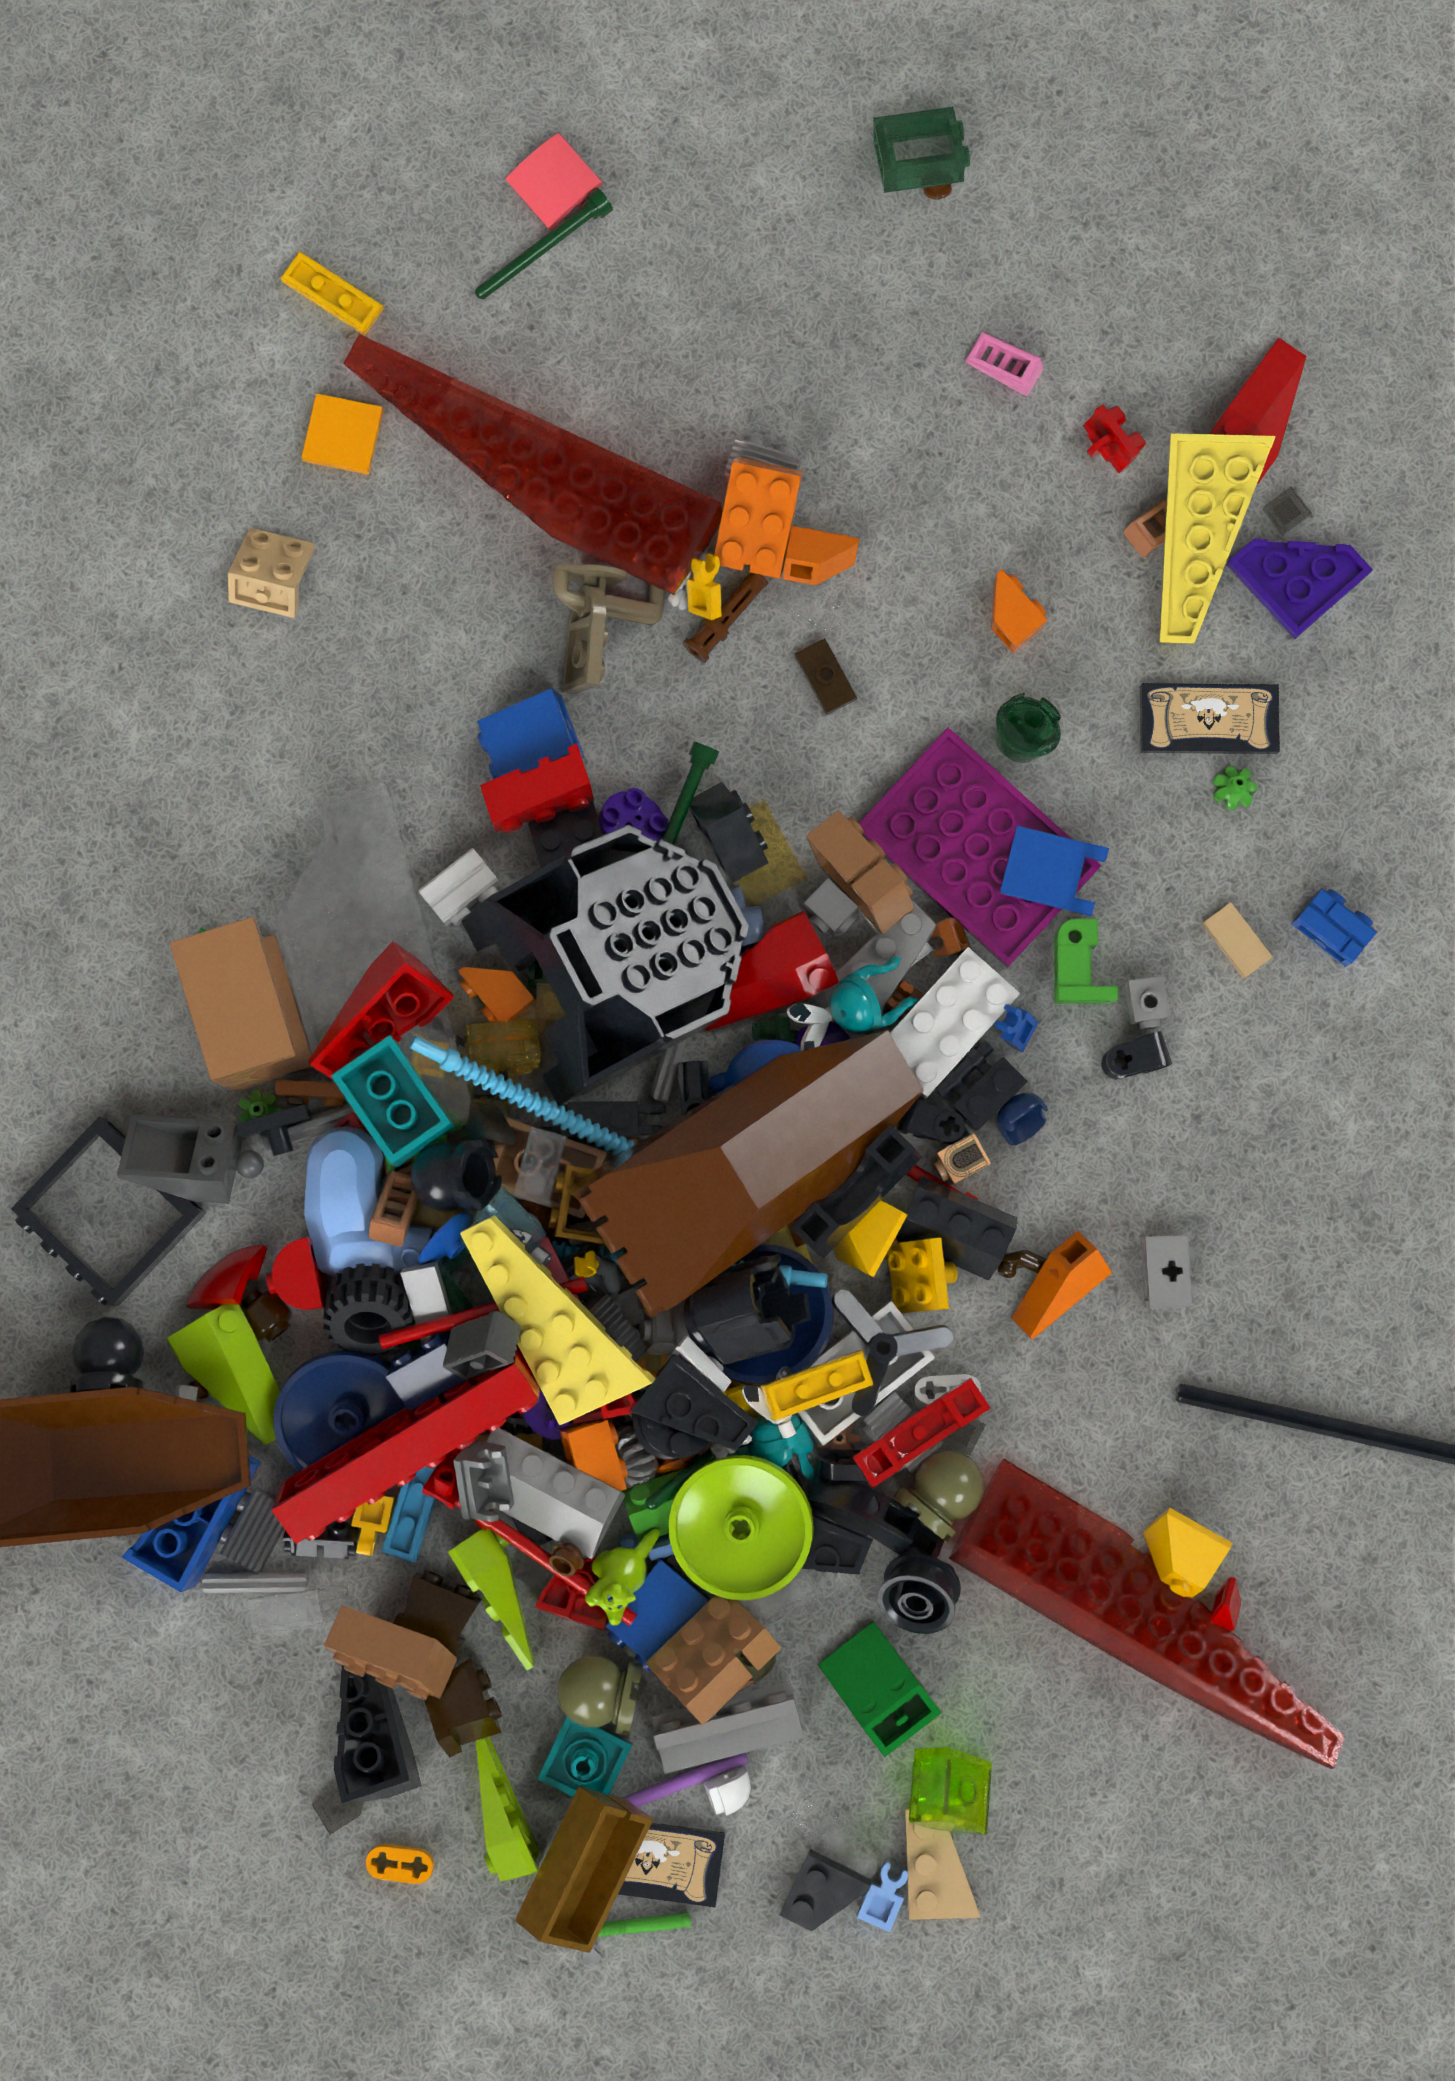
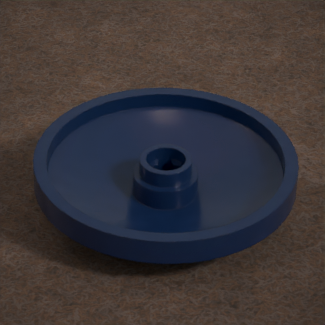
[705,1244,834,1386]
[274,1350,406,1472]

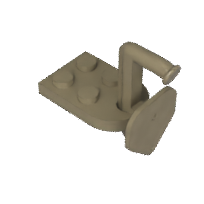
[553,565,666,694]

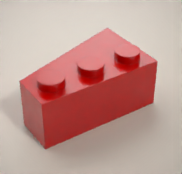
[480,744,595,833]

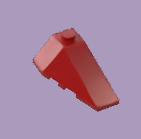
[1209,338,1307,484]
[705,911,839,1031]
[308,941,454,1079]

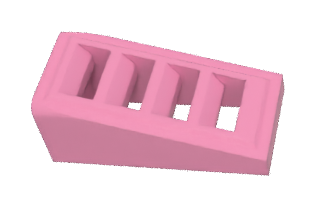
[965,332,1043,396]

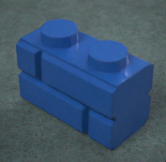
[1291,888,1377,967]

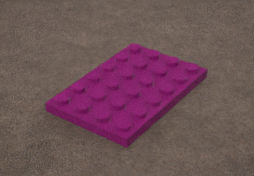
[859,727,1102,968]

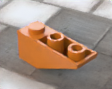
[1011,1230,1112,1340]

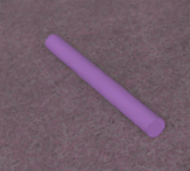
[622,1753,749,1807]

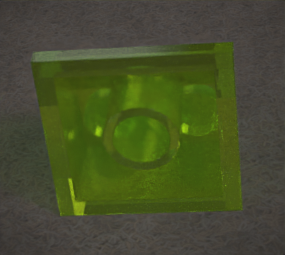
[909,1747,992,1835]

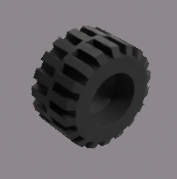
[323,1263,414,1356]

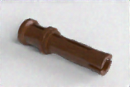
[683,572,768,663]

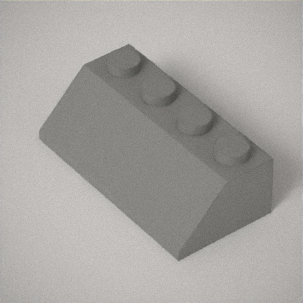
[486,1428,625,1559]

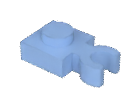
[856,1860,908,1932]

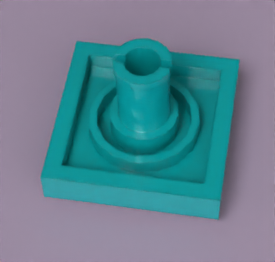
[537,1717,633,1797]

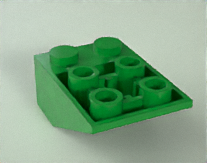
[817,1621,941,1758]

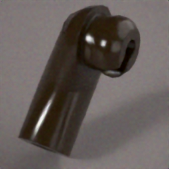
[997,1250,1047,1278]

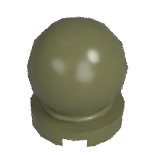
[893,1451,984,1543]
[557,1656,643,1736]

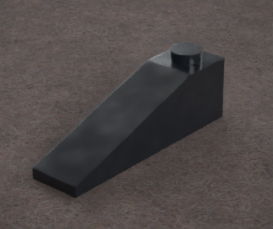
[334,1665,422,1805]

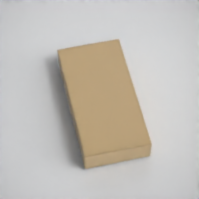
[1202,902,1273,979]

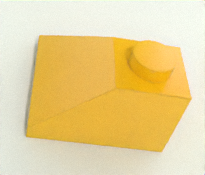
[834,1200,907,1277]
[1143,1507,1233,1598]

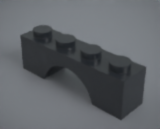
[790,1124,923,1259]

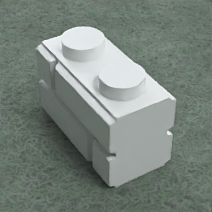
[418,848,500,926]

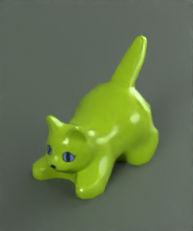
[585,1528,660,1626]

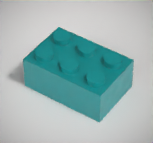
[331,1035,456,1167]

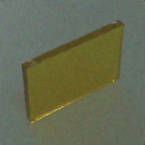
[738,800,806,907]

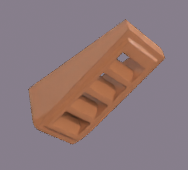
[1124,498,1167,558]
[369,1170,418,1247]

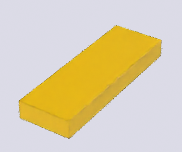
[280,251,384,336]
[761,1350,874,1421]

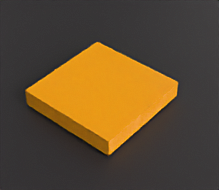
[301,393,384,475]

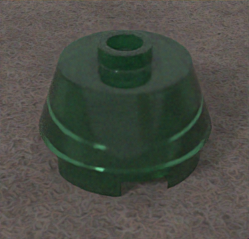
[995,693,1061,763]

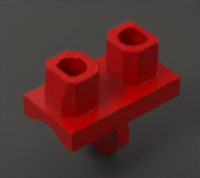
[1083,404,1146,473]
[422,1448,461,1509]

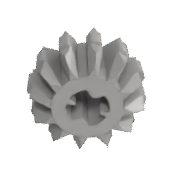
[614,1425,658,1487]

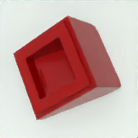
[1210,1576,1241,1631]

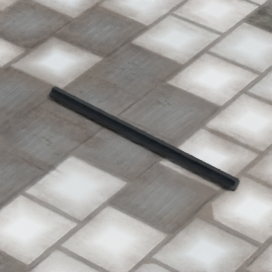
[1176,1384,1455,1465]

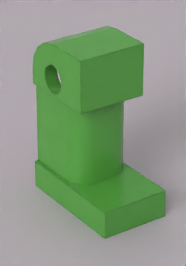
[1054,919,1118,1004]

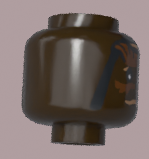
[241,1289,292,1342]

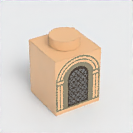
[933,1133,991,1185]

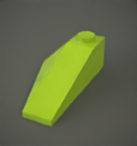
[166,1304,280,1446]
[448,1528,535,1671]
[476,1736,542,1882]

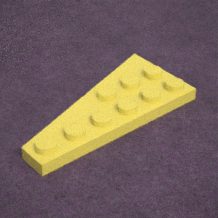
[1159,433,1276,644]
[460,1215,656,1425]

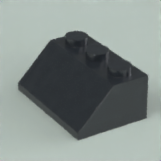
[895,1176,1017,1281]

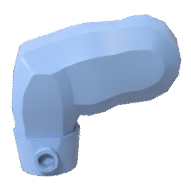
[304,1126,434,1276]

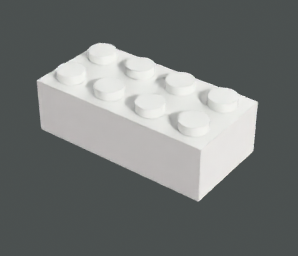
[890,947,1020,1100]
[797,1301,935,1446]

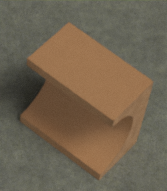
[170,917,314,1092]

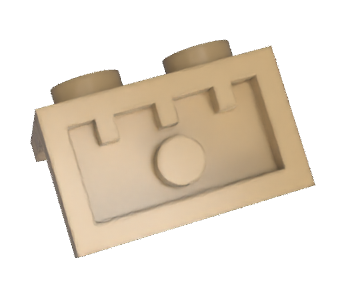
[228,528,314,618]

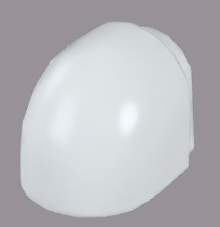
[703,1767,751,1816]

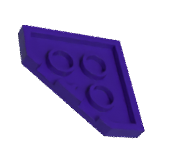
[1226,539,1373,639]

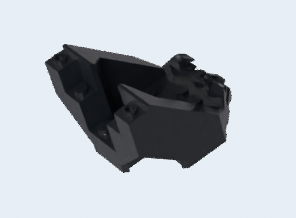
[461,825,749,1106]

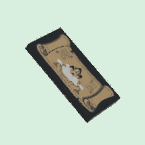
[1140,683,1280,754]
[618,1823,725,1908]

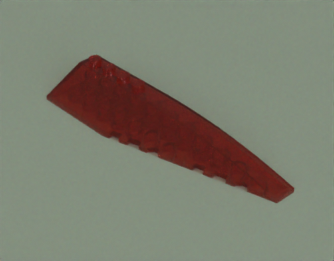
[343,334,723,595]
[948,1459,1345,1769]

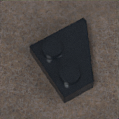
[779,1849,872,1932]

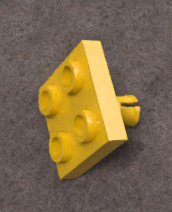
[887,1238,958,1314]

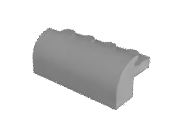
[651,1680,804,1774]

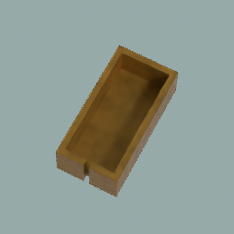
[515,1786,653,1953]

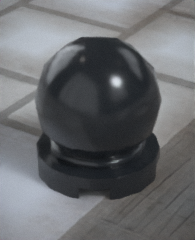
[410,1139,502,1212]
[70,1317,144,1393]

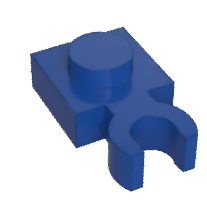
[995,1004,1039,1053]

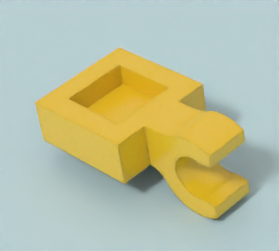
[687,553,721,620]
[351,1495,395,1556]

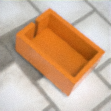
[714,457,803,579]

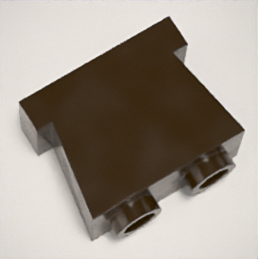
[393,1570,482,1657]
[424,1658,502,1758]

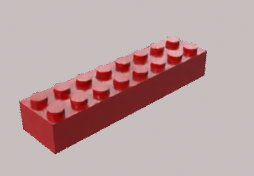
[271,1344,540,1544]

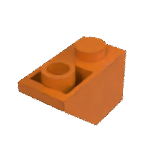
[782,526,859,585]
[991,569,1048,654]
[458,967,536,1028]
[558,1418,628,1491]

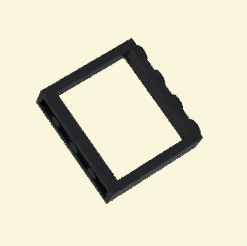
[11,1116,206,1306]

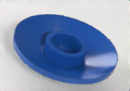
[418,1210,471,1265]

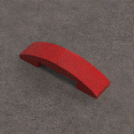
[852,1378,991,1488]

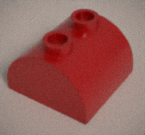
[266,1237,328,1310]

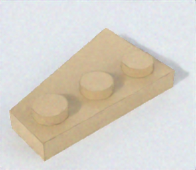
[905,1806,981,1920]

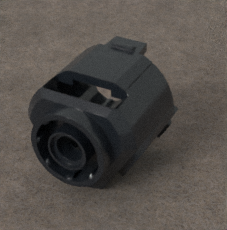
[684,1254,811,1365]

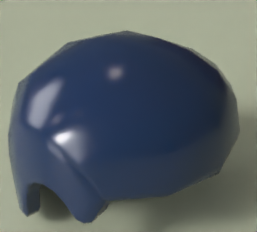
[996,1093,1048,1145]

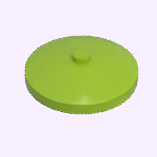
[669,1455,813,1600]

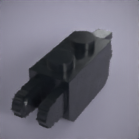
[541,1101,666,1140]

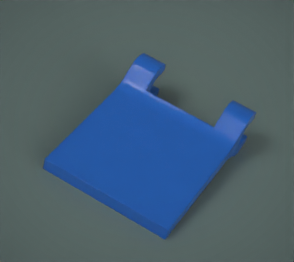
[1000,826,1109,916]

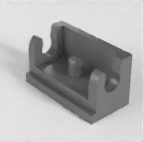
[454,1440,514,1522]

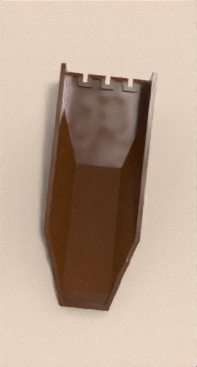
[567,1030,924,1318]
[0,1387,251,1547]

